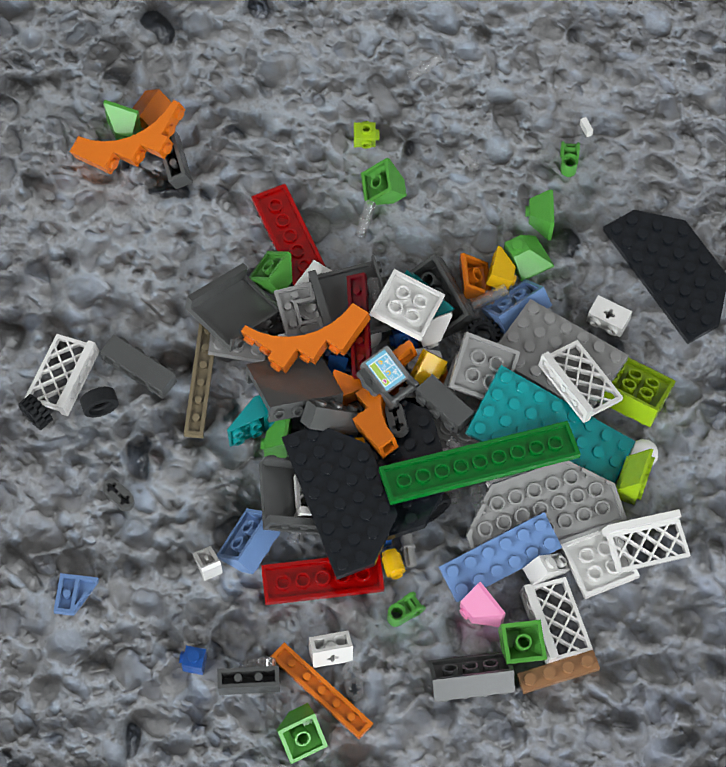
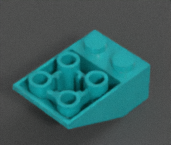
[227,395,275,447]

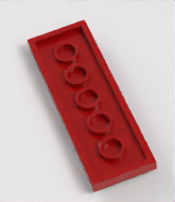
[251,184,326,286]
[261,554,385,605]

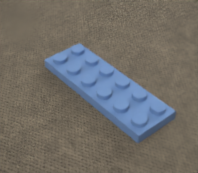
[438,512,562,602]

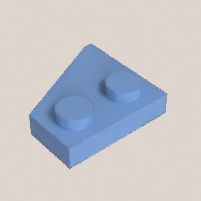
[54,573,99,616]

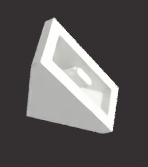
[192,546,223,581]

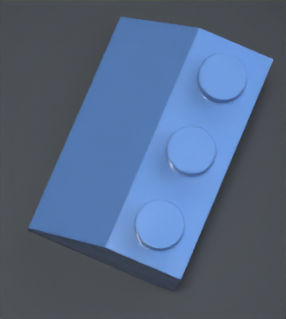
[481,279,552,334]
[217,508,281,574]

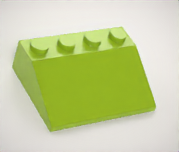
[602,357,676,427]

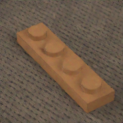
[516,650,600,694]

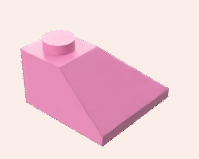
[459,582,505,627]

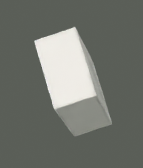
[579,117,593,138]

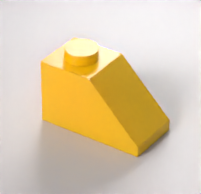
[486,246,517,292]
[406,349,447,385]

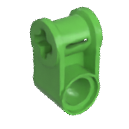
[560,141,580,177]
[387,591,426,627]

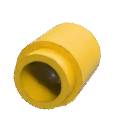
[381,548,406,580]

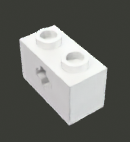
[586,295,632,337]
[309,631,353,668]

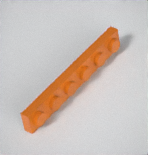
[270,642,373,740]

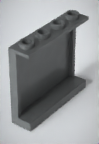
[308,255,395,335]
[185,263,282,352]
[245,355,343,422]
[259,455,318,534]

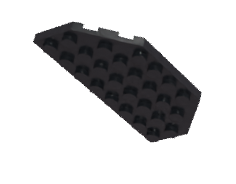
[603,210,726,344]
[348,393,444,541]
[282,428,398,580]

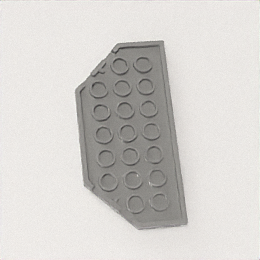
[466,461,627,549]

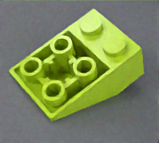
[616,449,655,505]

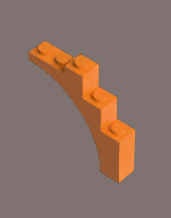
[69,100,185,174]
[241,303,370,373]
[353,340,417,458]

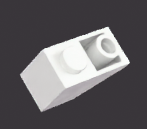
[522,553,570,585]

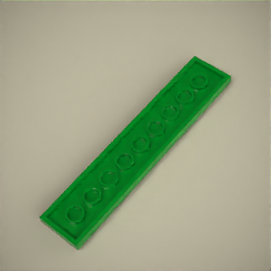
[379,421,581,505]

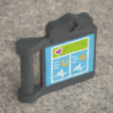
[357,346,419,410]

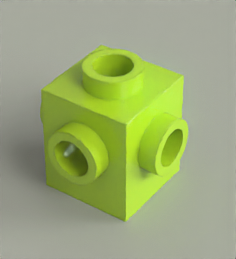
[354,121,379,149]

